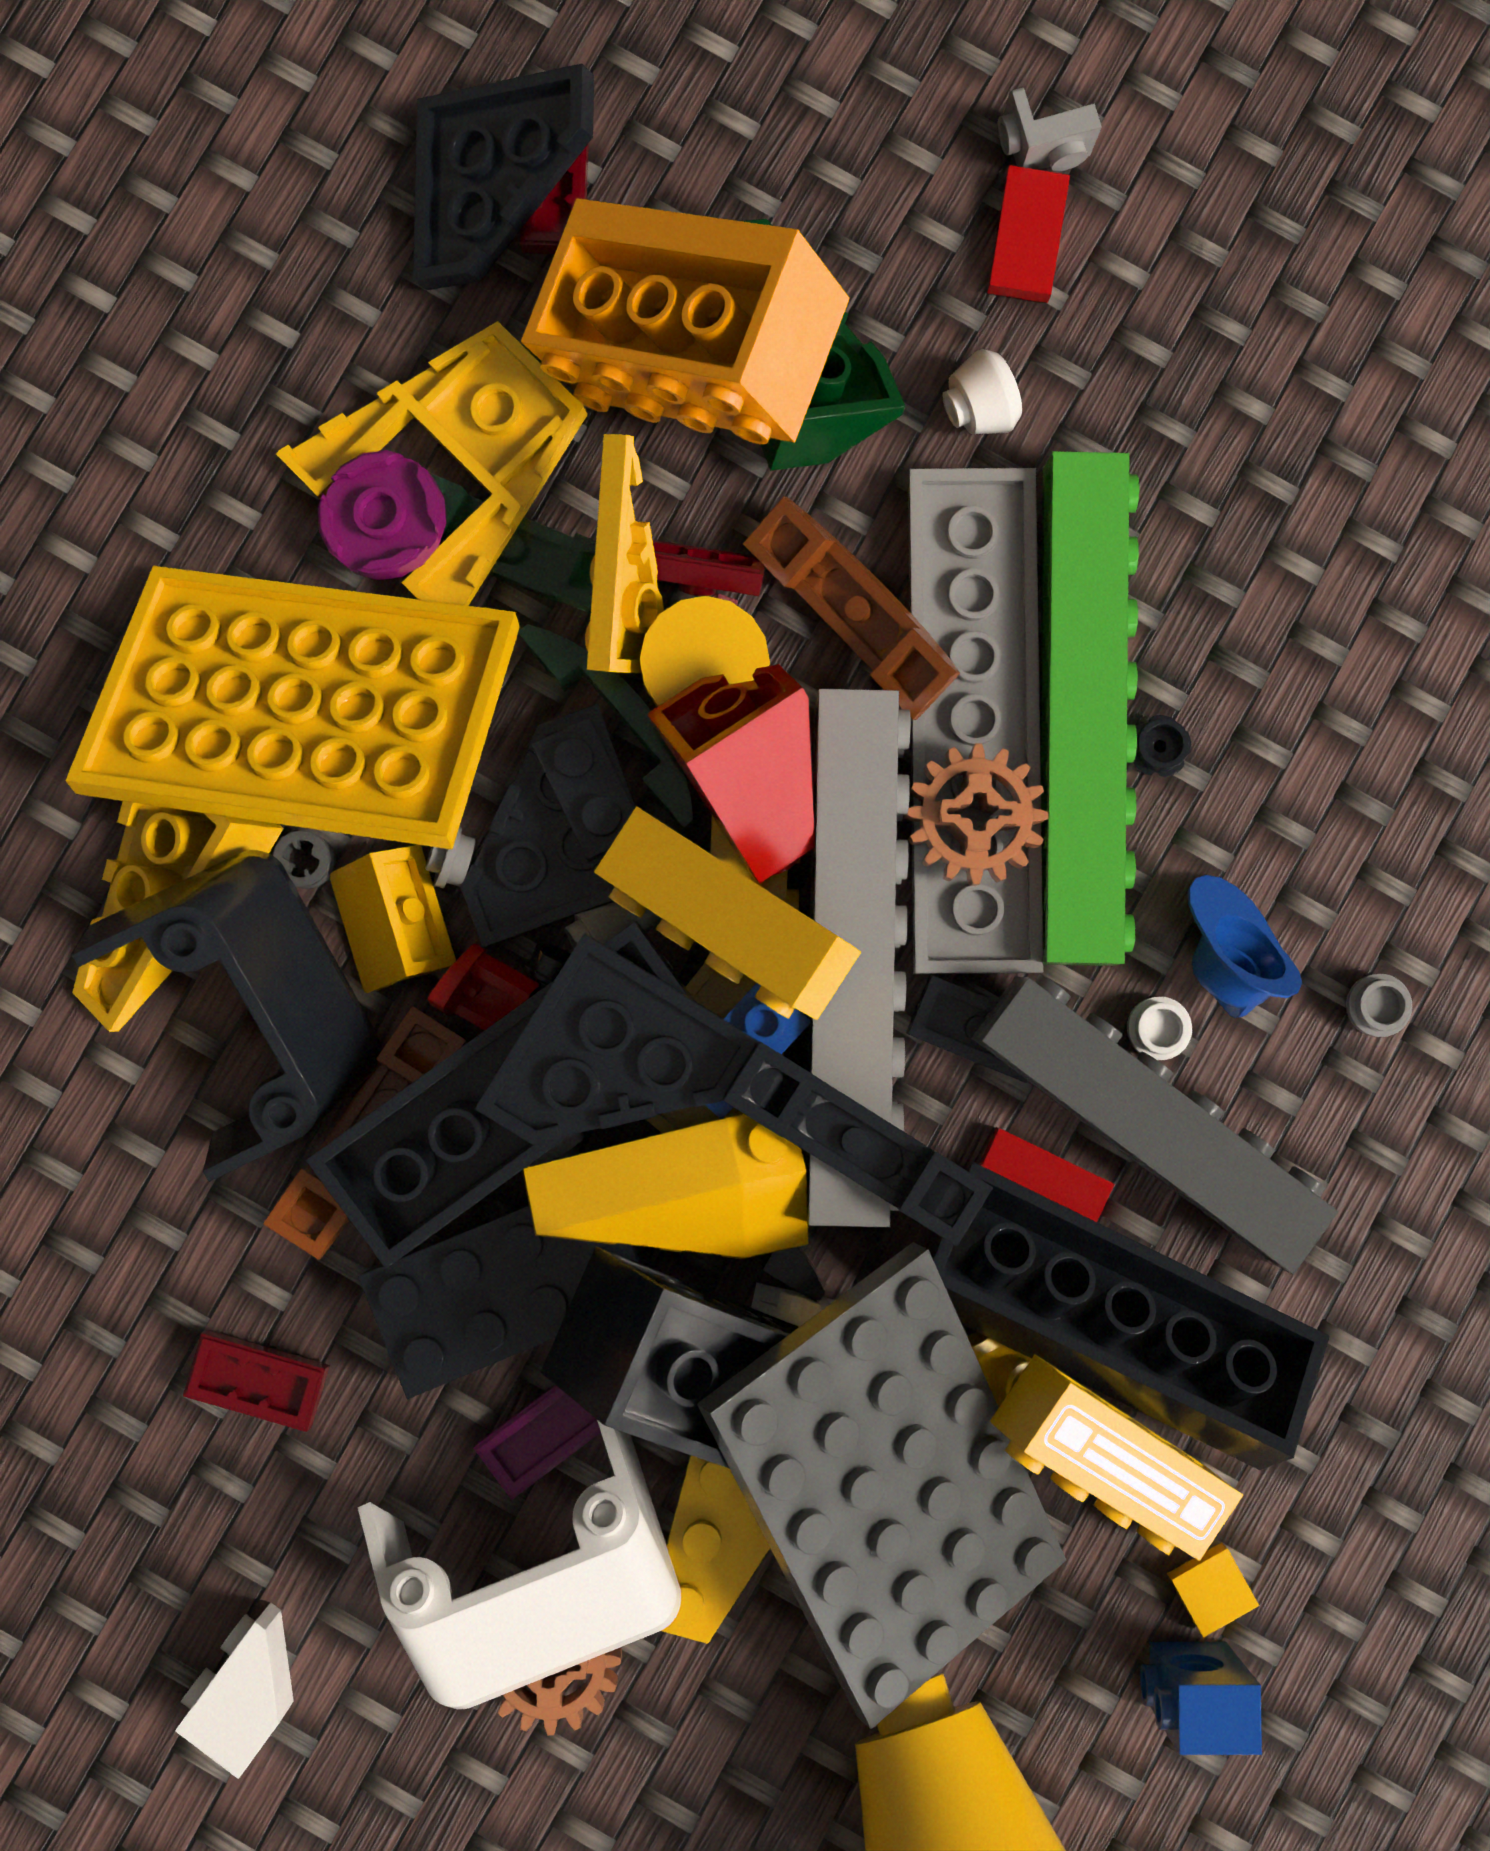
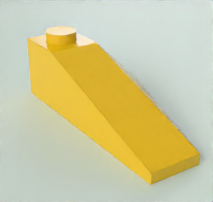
[72,801,284,1032]
[522,1114,808,1259]

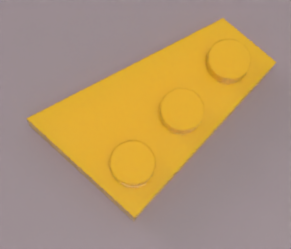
[661,1455,770,1644]

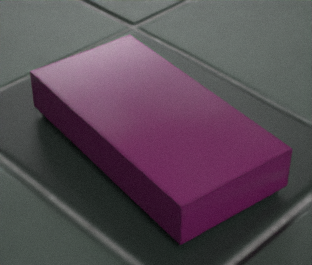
[473,1384,601,1500]

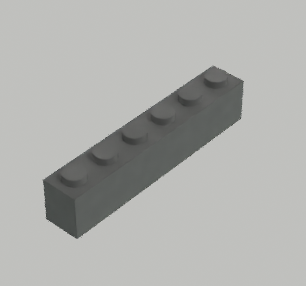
[972,974,1339,1275]

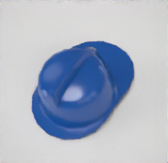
[1188,875,1302,1018]

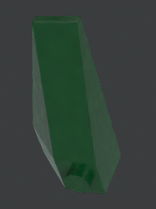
[742,219,906,471]

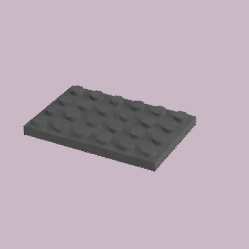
[697,1242,1066,1729]

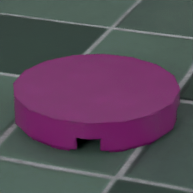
[318,450,446,580]

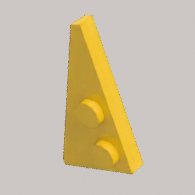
[585,434,664,673]

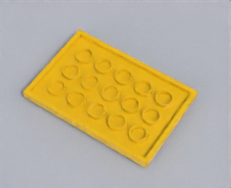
[65,566,520,850]

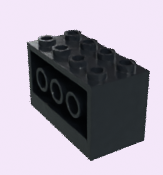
[541,1246,799,1469]

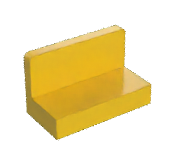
[330,845,456,993]

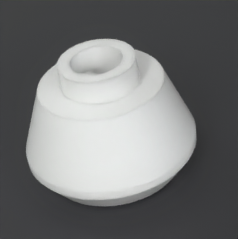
[943,349,1022,434]

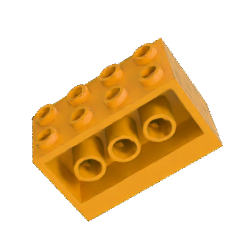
[521,198,850,444]

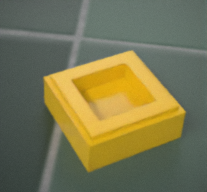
[1167,1542,1259,1638]

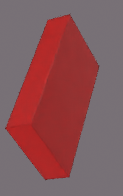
[987,165,1070,303]
[979,1127,1115,1222]

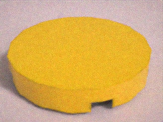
[640,596,770,707]

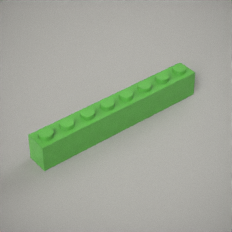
[1040,451,1139,966]

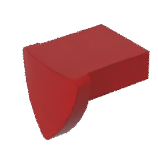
[427,943,540,1030]

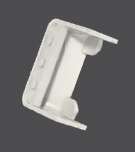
[358,1420,681,1709]

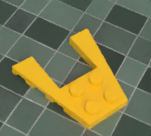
[276,321,588,606]

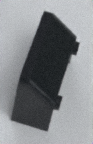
[72,850,380,1182]

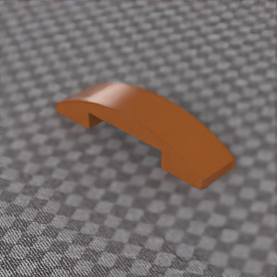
[743,496,960,720]
[263,1006,466,1260]

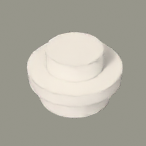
[1127,997,1192,1060]

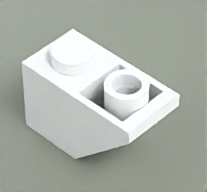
[175,1603,294,1779]

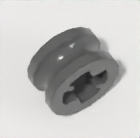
[273,830,336,890]

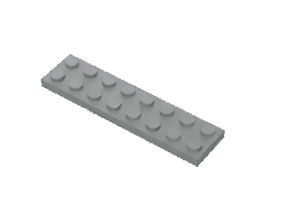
[907,468,1043,974]

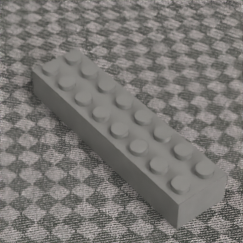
[805,689,911,1227]

